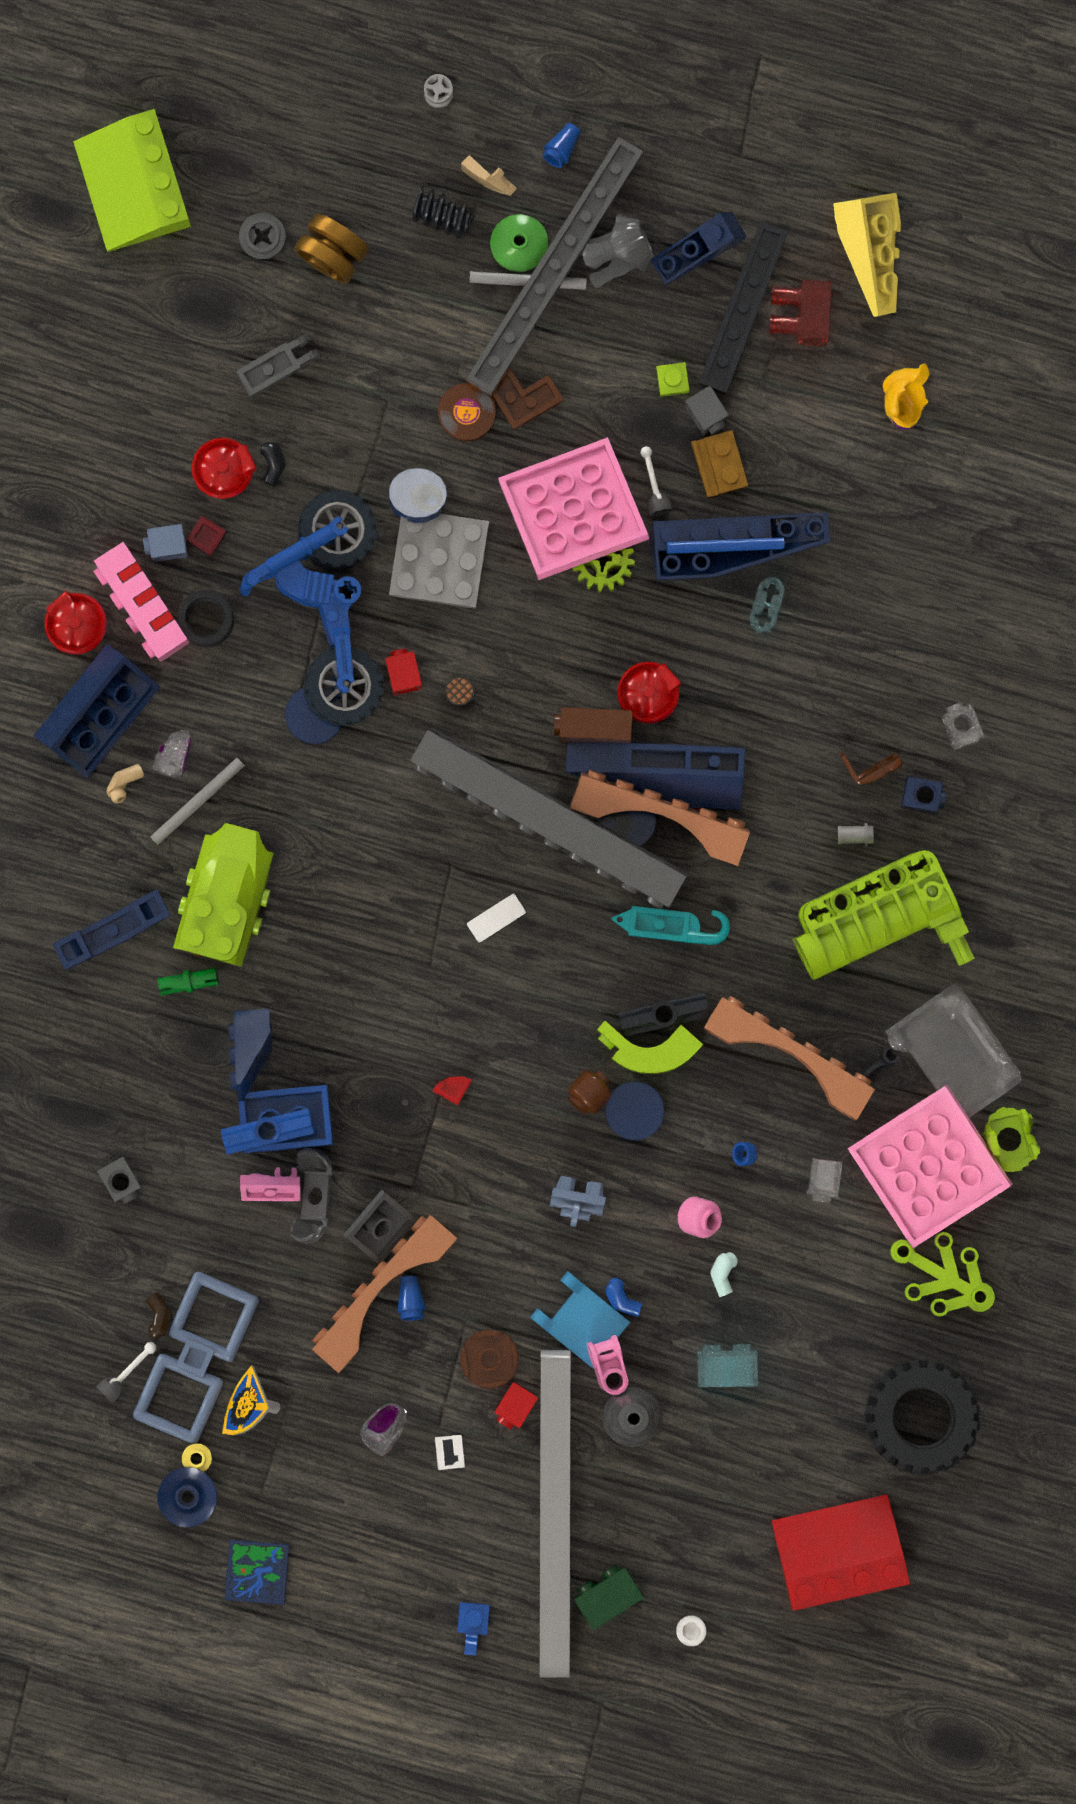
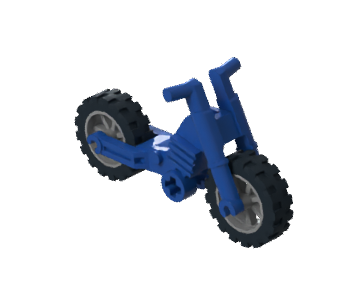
[239,489,384,726]

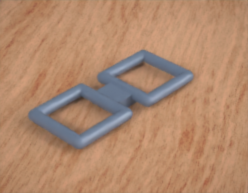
[133,1272,259,1444]

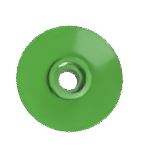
[490,214,548,272]

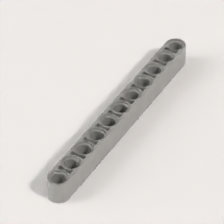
[540,1350,571,1678]

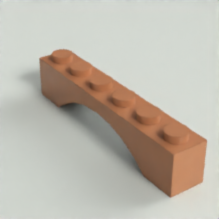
[570,769,750,866]
[703,996,875,1121]
[312,1215,458,1373]

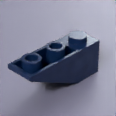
[651,212,747,285]
[229,1009,272,1101]

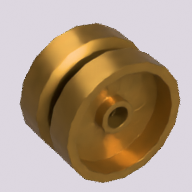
[294,214,369,284]

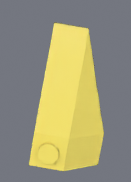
[833,193,901,317]

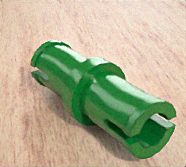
[157,967,219,996]

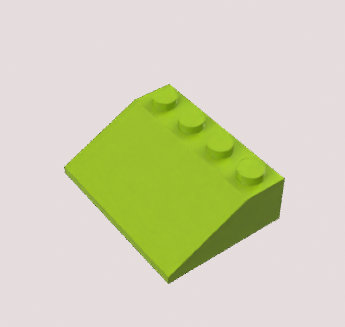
[73,109,191,252]

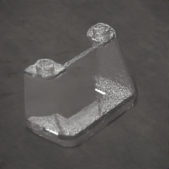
[885,984,1021,1118]

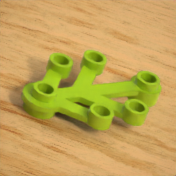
[890,1232,995,1316]

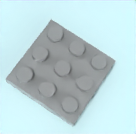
[389,514,489,609]

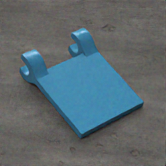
[530,1271,630,1368]

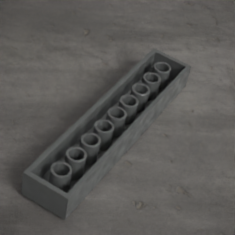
[410,729,689,909]

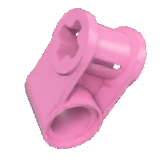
[587,1335,628,1395]

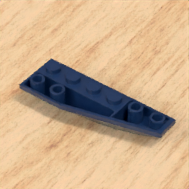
[649,513,830,581]
[566,743,745,810]

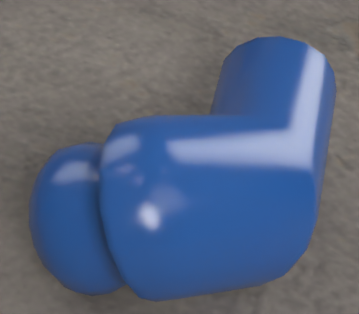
[606,1278,642,1317]

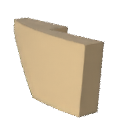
[461,155,517,196]

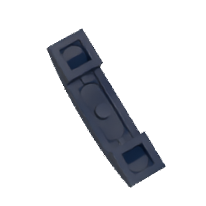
[52,889,171,970]

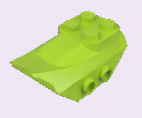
[173,823,274,967]

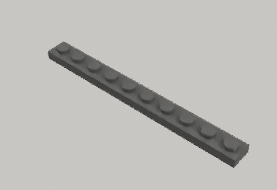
[467,137,643,396]

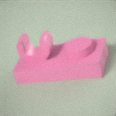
[240,1167,301,1201]

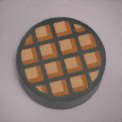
[445,676,474,707]

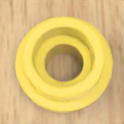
[182,1443,212,1472]

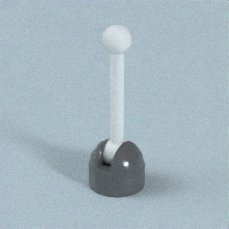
[640,446,673,517]
[96,1342,156,1403]

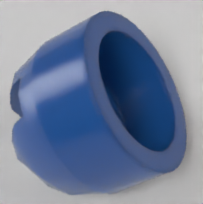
[732,1142,758,1166]

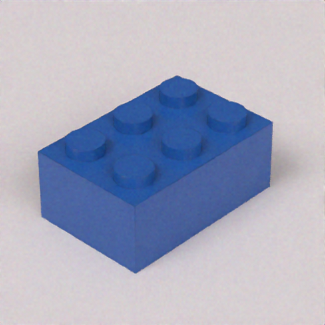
[238,1085,334,1154]

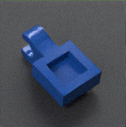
[457,1602,490,1656]

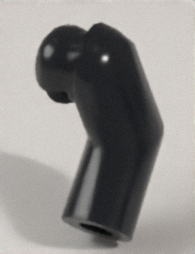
[260,442,286,487]

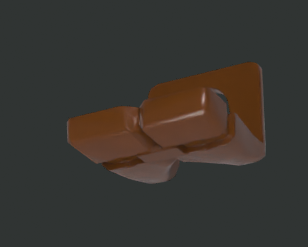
[838,751,903,785]

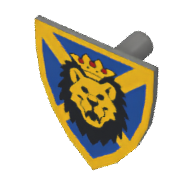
[222,1365,280,1436]

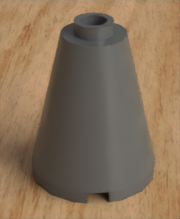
[602,1387,662,1447]

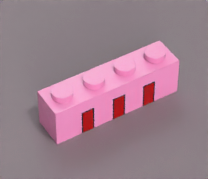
[93,542,189,662]

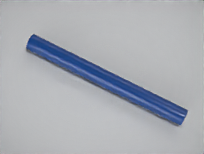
[666,537,785,554]

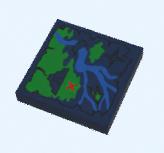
[224,1539,289,1605]

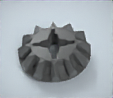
[239,213,286,260]

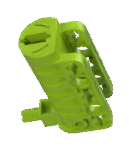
[792,850,975,980]

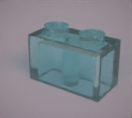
[697,1344,758,1387]

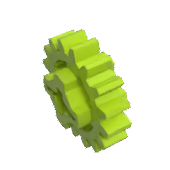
[572,548,635,592]

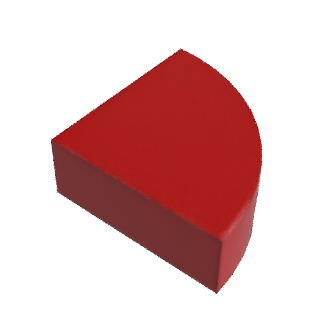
[432,1076,472,1106]

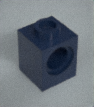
[900,776,946,815]

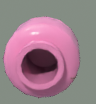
[678,1196,722,1238]

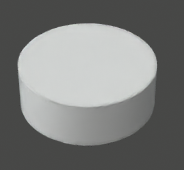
[676,1615,706,1646]

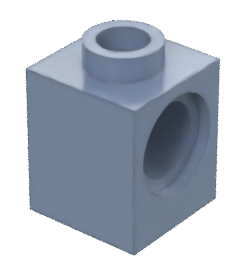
[143,524,188,562]

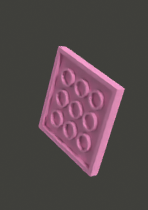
[498,437,649,580]
[848,1085,1013,1248]

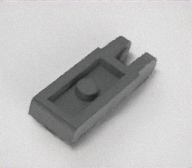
[236,334,320,398]

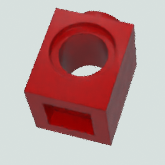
[385,649,422,696]
[494,1382,538,1430]

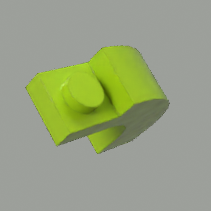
[597,1021,703,1074]

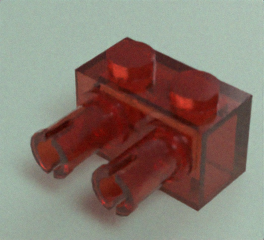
[769,280,832,346]

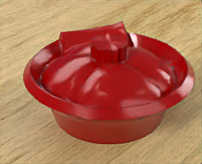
[192,438,257,499]
[45,590,107,654]
[617,662,682,723]

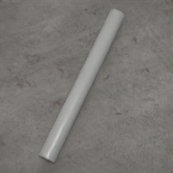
[470,271,587,290]
[150,758,245,845]

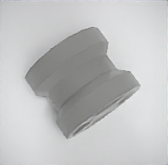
[424,74,453,108]

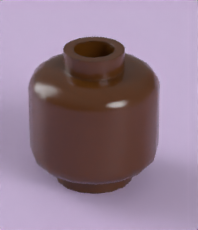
[568,1071,612,1115]

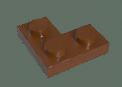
[492,368,564,431]

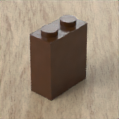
[554,707,632,744]

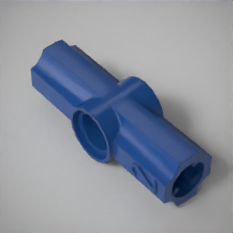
[221,1108,314,1155]

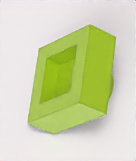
[656,362,689,397]

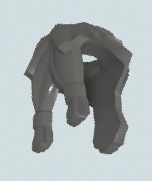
[581,214,654,288]

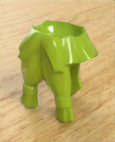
[982,1107,1040,1172]

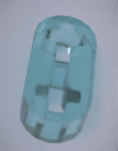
[749,577,785,633]

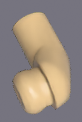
[107,764,144,803]

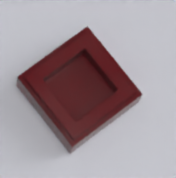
[186,516,227,557]

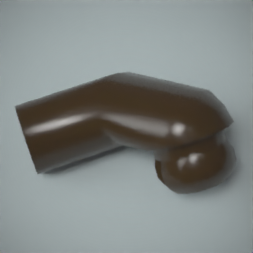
[146,1292,172,1339]

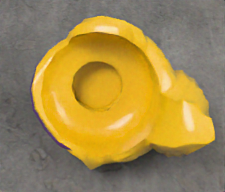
[883,364,929,430]

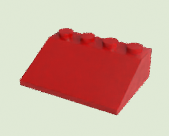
[771,1494,910,1611]

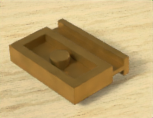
[691,430,748,499]

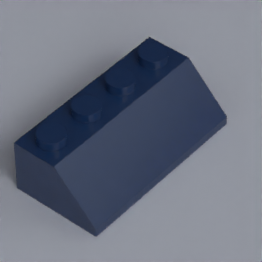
[34,644,160,778]

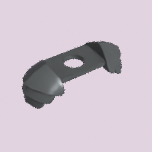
[290,1147,333,1244]

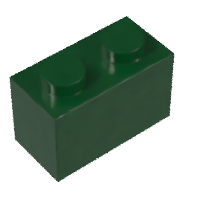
[574,1565,644,1630]

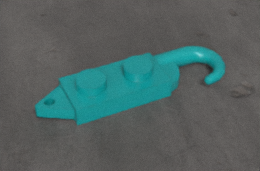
[611,906,730,945]

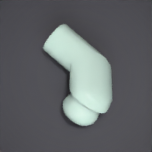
[710,1252,737,1297]

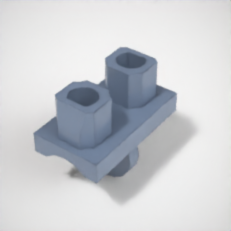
[550,1176,606,1227]

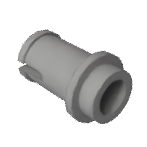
[838,823,874,846]

